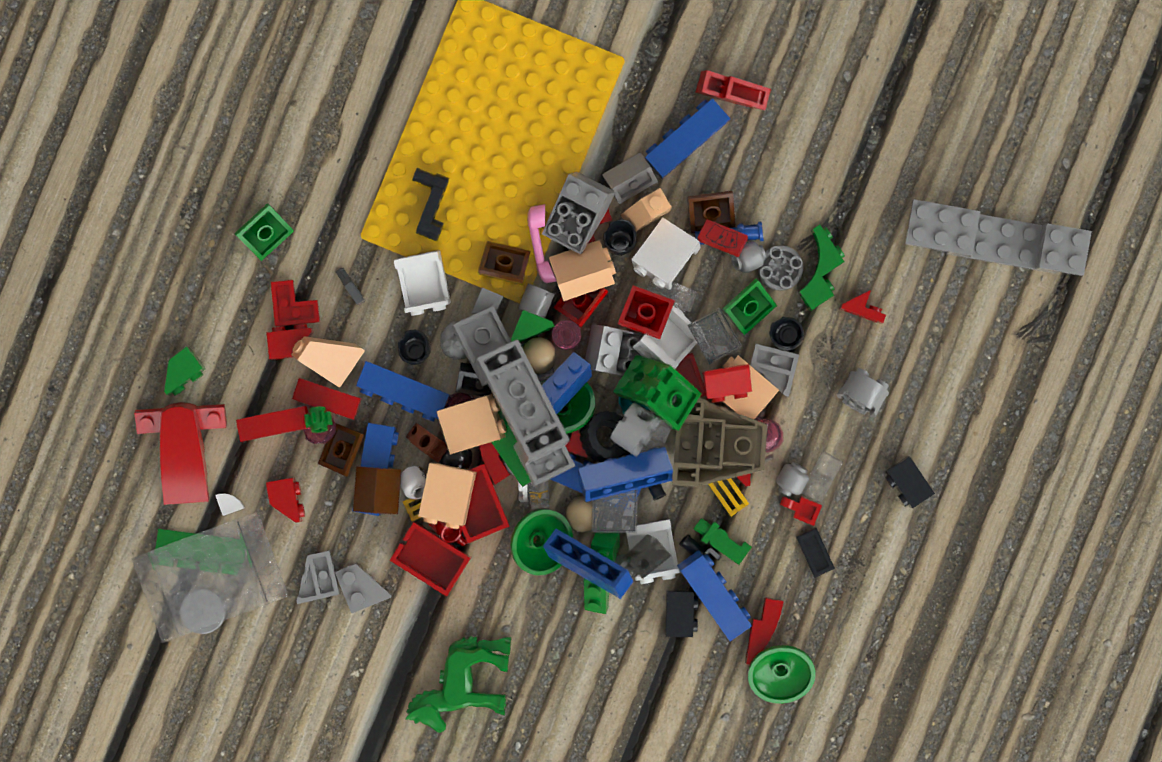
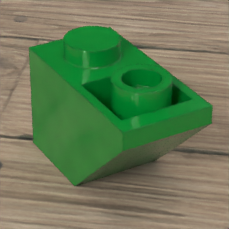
[164,347,206,396]

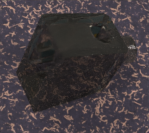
[622,534,671,579]

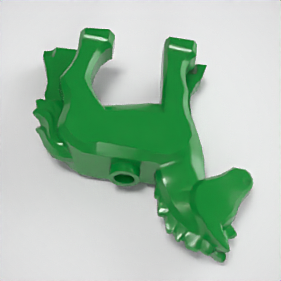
[405,636,512,733]

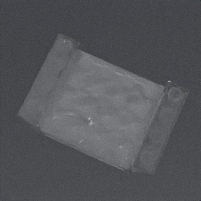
[132,512,289,643]

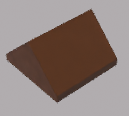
[687,190,736,233]
[478,241,531,285]
[318,422,366,477]
[353,466,402,514]

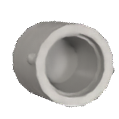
[518,284,554,318]

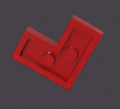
[271,280,320,327]

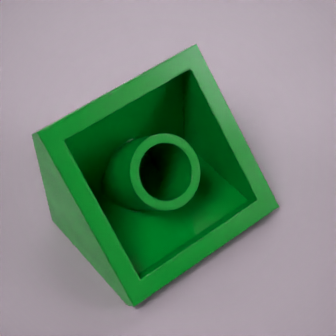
[234,203,294,261]
[721,279,777,335]
[511,310,555,343]

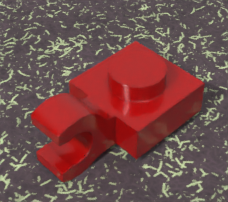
[780,496,822,526]

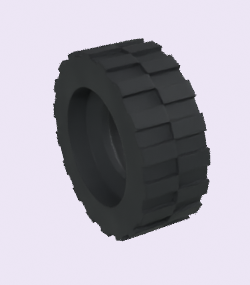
[580,411,627,462]

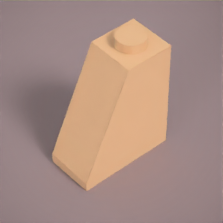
[621,188,672,231]
[292,336,365,388]

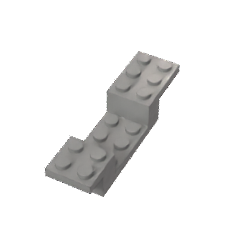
[905,199,1092,276]
[452,306,575,487]

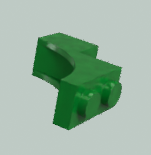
[798,225,845,311]
[584,526,620,614]

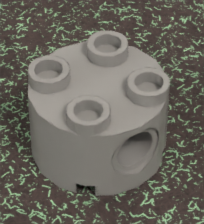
[837,368,889,417]
[610,402,662,457]

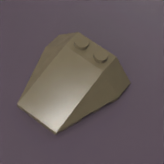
[672,398,767,487]

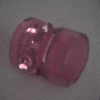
[552,320,581,350]

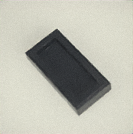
[796,528,835,578]

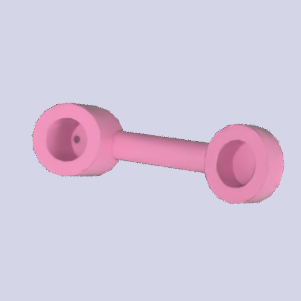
[527,204,557,283]

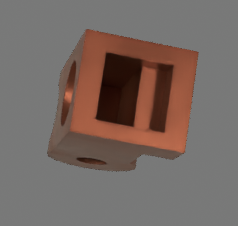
[405,423,448,462]

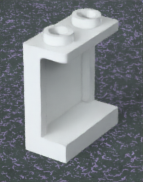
[632,218,701,290]
[394,250,451,316]
[633,306,704,369]
[626,519,680,584]

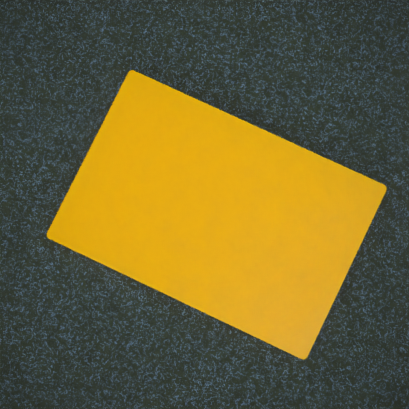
[361,0,625,304]

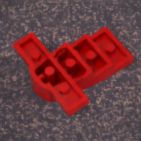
[134,402,227,505]

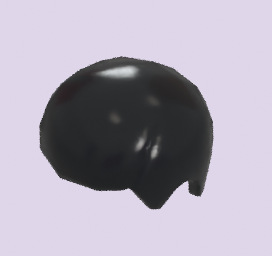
[603,219,637,256]
[769,317,804,351]
[398,329,431,365]
[438,443,473,470]

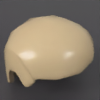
[523,337,556,374]
[566,496,599,532]

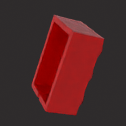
[461,464,510,543]
[389,522,472,596]

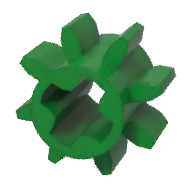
[304,406,332,433]

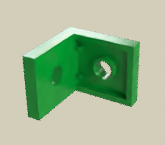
[613,354,702,431]

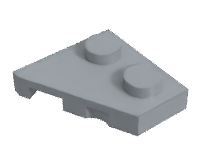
[750,344,799,397]
[297,550,340,604]
[335,563,392,614]

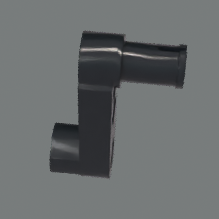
[412,167,449,241]

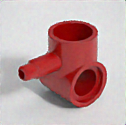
[428,521,467,546]

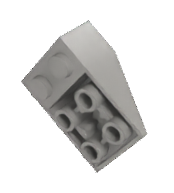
[542,172,615,254]
[585,325,644,380]

